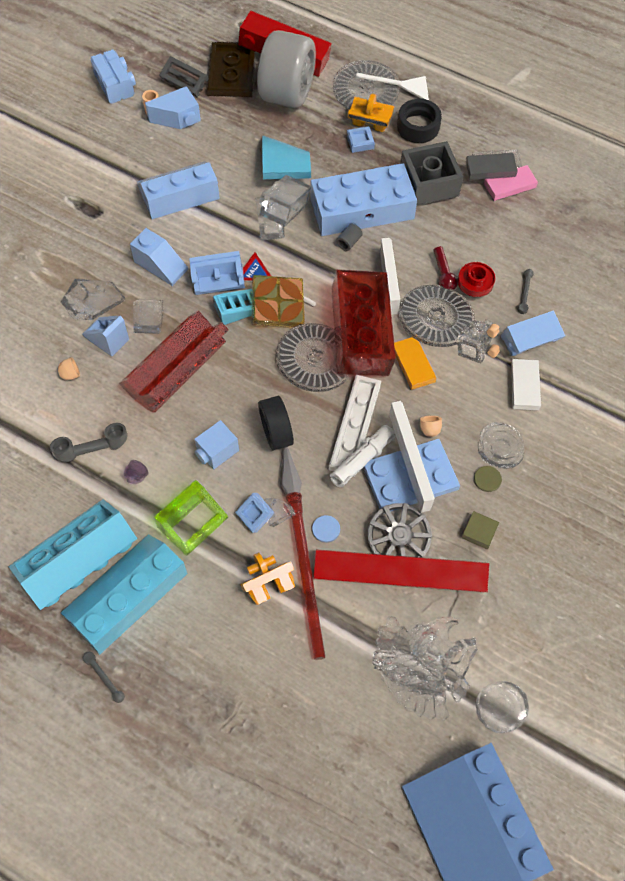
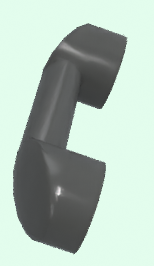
[50,423,128,462]

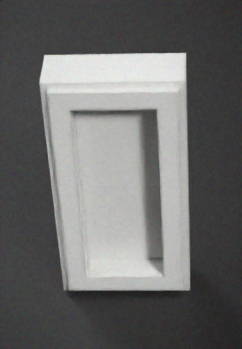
[511,359,541,410]

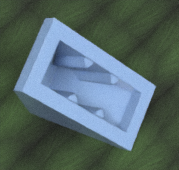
[82,316,129,356]

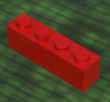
[238,10,332,77]

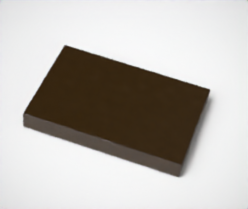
[207,42,255,97]

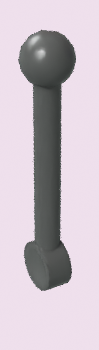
[518,269,534,314]
[83,652,125,703]

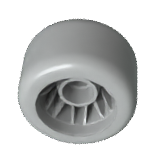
[257,30,316,108]

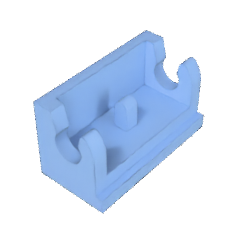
[189,251,245,295]
[501,310,565,356]

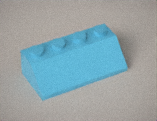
[8,499,138,610]
[61,534,187,655]

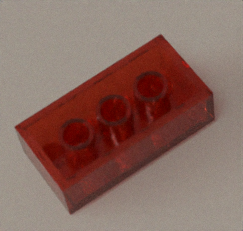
[332,269,396,376]

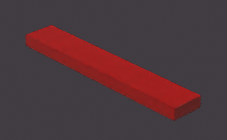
[314,549,490,592]

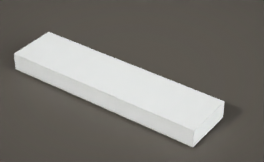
[329,375,381,477]
[389,401,435,513]

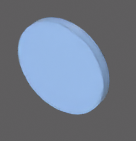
[312,515,340,543]

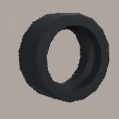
[397,99,442,143]
[258,395,294,451]

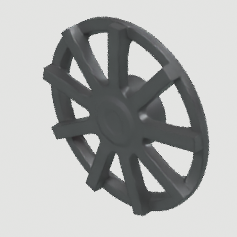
[368,503,432,557]

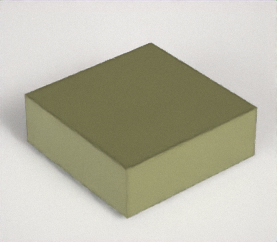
[462,511,500,550]

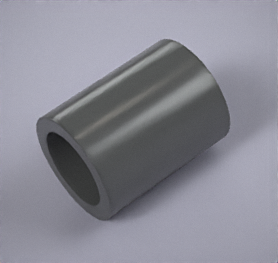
[336,224,363,251]

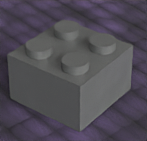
[400,141,463,205]

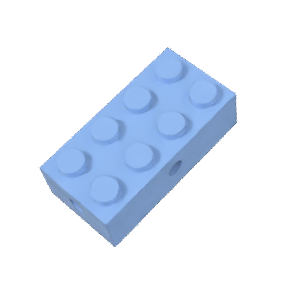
[310,163,417,236]

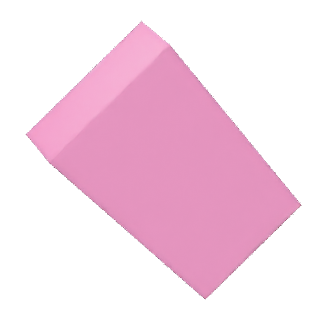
[484,165,538,201]

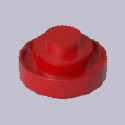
[458,262,496,297]

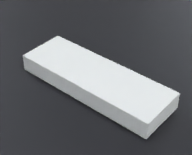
[380,238,400,315]

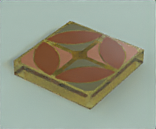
[252,275,305,328]

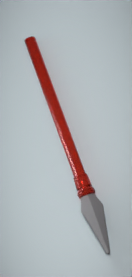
[282,447,326,660]

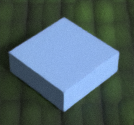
[347,126,375,153]
[235,493,275,533]

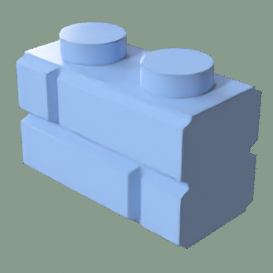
[90,50,136,104]

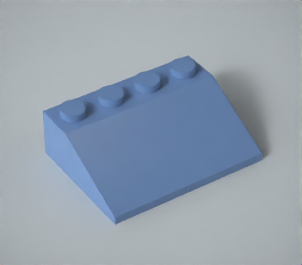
[402,743,554,881]

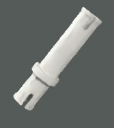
[330,425,395,488]

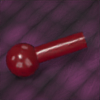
[433,246,458,291]

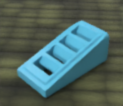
[213,288,269,325]

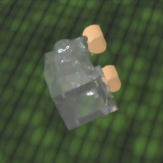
[457,319,500,364]

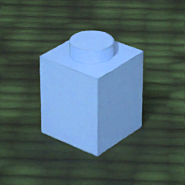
[195,420,239,470]

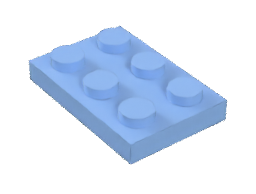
[363,439,460,514]

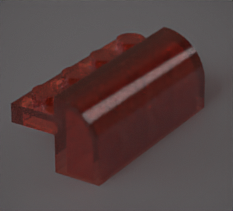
[119,310,229,412]

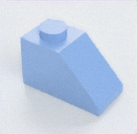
[145,86,201,129]
[130,228,188,286]

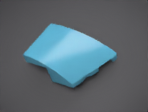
[262,135,311,179]

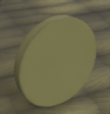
[474,466,502,492]

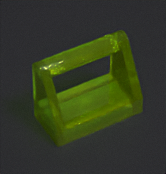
[154,480,228,556]

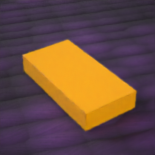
[392,336,436,390]

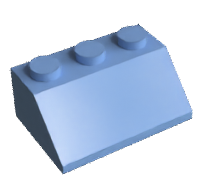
[137,162,220,219]

